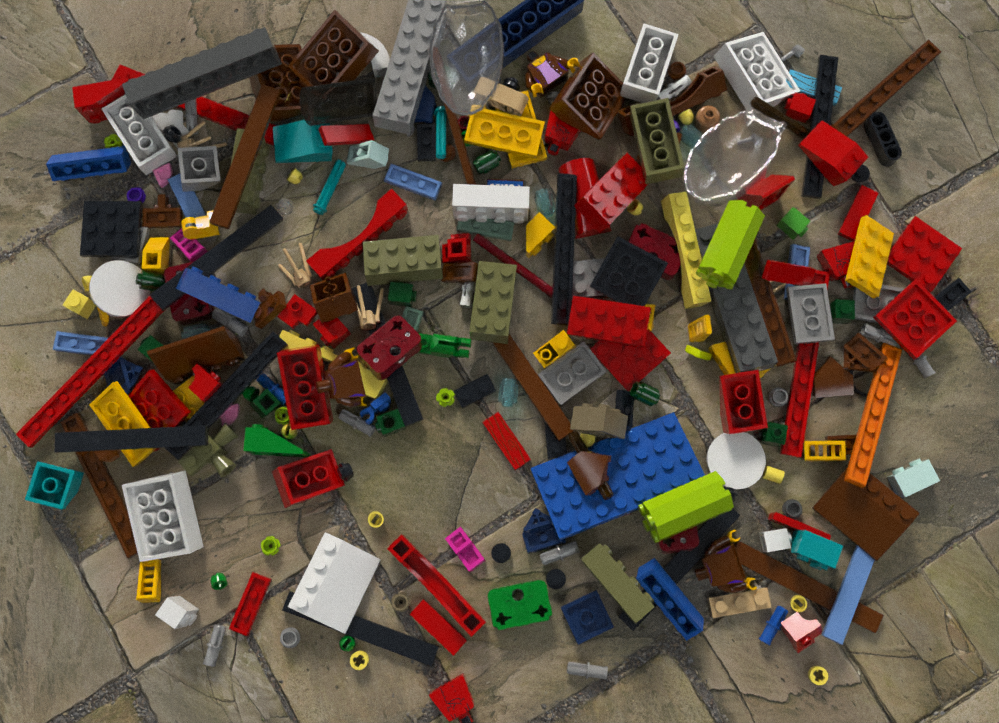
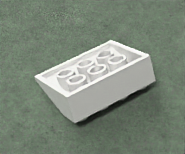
[713,32,800,117]
[122,470,204,562]
[288,532,381,634]

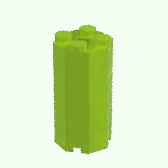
[696,200,765,289]
[638,471,734,543]

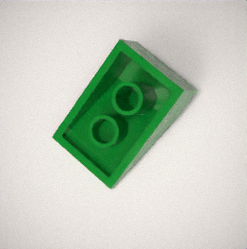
[243,424,311,458]

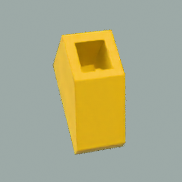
[526,212,555,258]
[142,237,170,275]
[533,330,577,369]

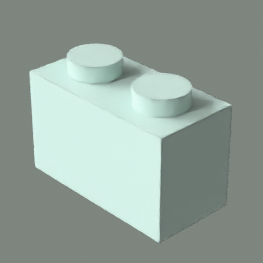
[887,458,940,498]

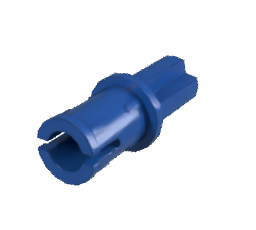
[257,374,286,406]
[759,606,788,646]

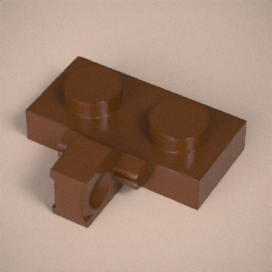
[142,194,182,228]
[254,288,287,329]

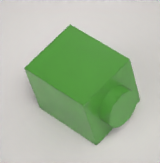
[776,207,810,240]

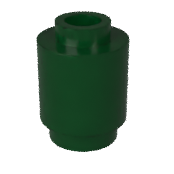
[472,149,501,175]
[136,270,165,291]
[630,382,660,407]

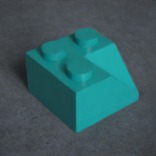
[25,461,84,510]
[791,530,843,571]

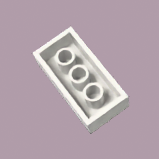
[620,24,679,103]
[102,94,177,175]
[452,184,530,224]

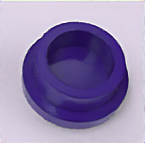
[127,187,146,203]

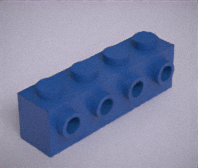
[46,146,131,181]
[176,266,260,323]
[636,558,704,641]

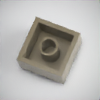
[570,403,628,439]

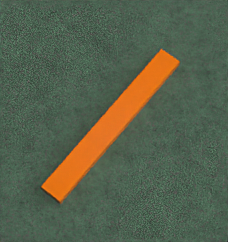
[844,343,902,488]

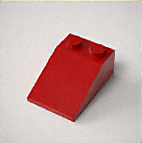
[72,77,130,124]
[798,121,868,187]
[737,174,795,210]
[719,369,768,434]
[272,449,345,508]

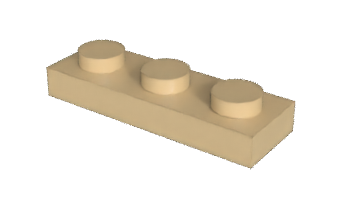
[707,587,772,618]

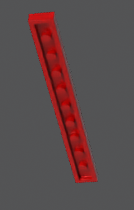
[112,64,276,146]
[780,270,830,458]
[16,296,166,448]

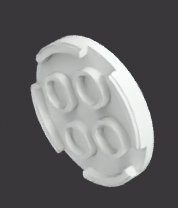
[89,260,150,317]
[706,432,766,490]

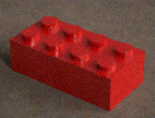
[574,152,648,233]
[567,296,651,348]
[277,344,333,430]

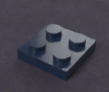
[560,590,614,645]

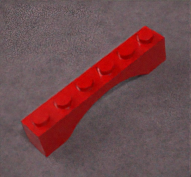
[306,189,408,281]
[387,534,486,637]

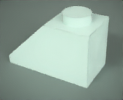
[346,140,389,169]

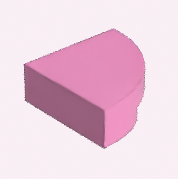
[152,163,173,188]
[221,404,240,426]

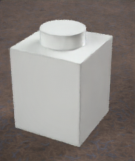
[759,528,792,552]

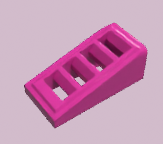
[170,228,207,262]

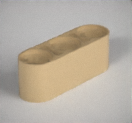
[473,78,529,116]

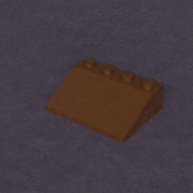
[288,10,379,107]
[249,44,320,122]
[549,52,626,140]
[147,326,245,385]
[812,465,920,561]

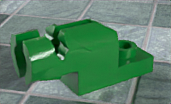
[418,333,472,358]

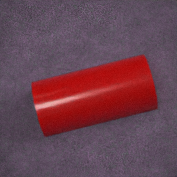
[558,158,612,239]

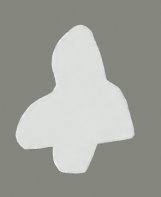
[152,109,189,148]

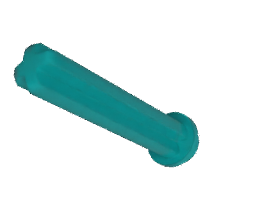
[434,106,447,159]
[313,159,346,215]

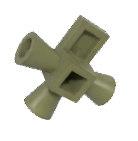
[178,423,239,478]

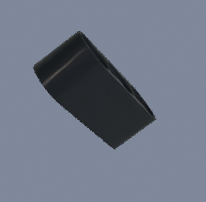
[864,112,902,167]

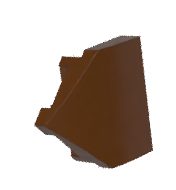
[844,332,888,372]
[813,356,854,398]
[567,451,611,496]

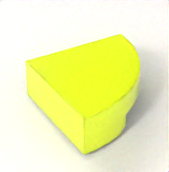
[685,345,712,361]

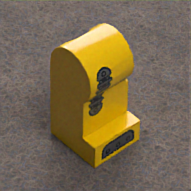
[181,210,220,239]

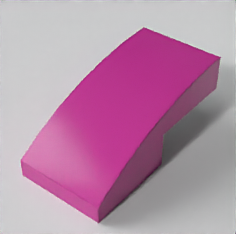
[445,526,486,572]

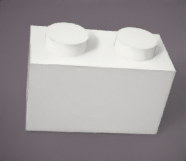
[155,596,199,629]

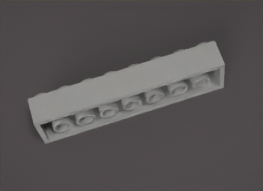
[373,0,447,135]

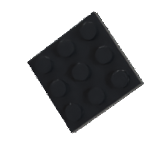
[80,201,143,257]
[590,236,668,306]

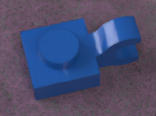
[359,392,391,425]

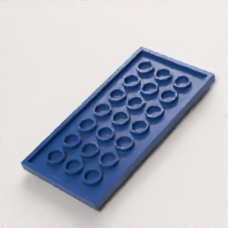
[530,412,705,540]

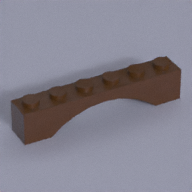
[617,66,727,136]

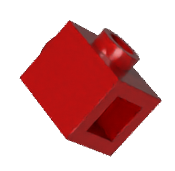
[784,92,816,123]

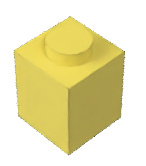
[63,289,96,319]

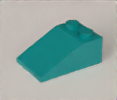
[273,118,333,163]

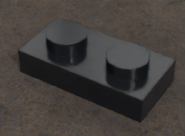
[417,124,436,162]
[934,278,972,311]
[454,374,496,409]
[615,390,634,431]
[544,421,567,458]

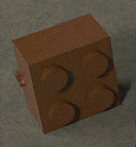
[310,273,358,323]

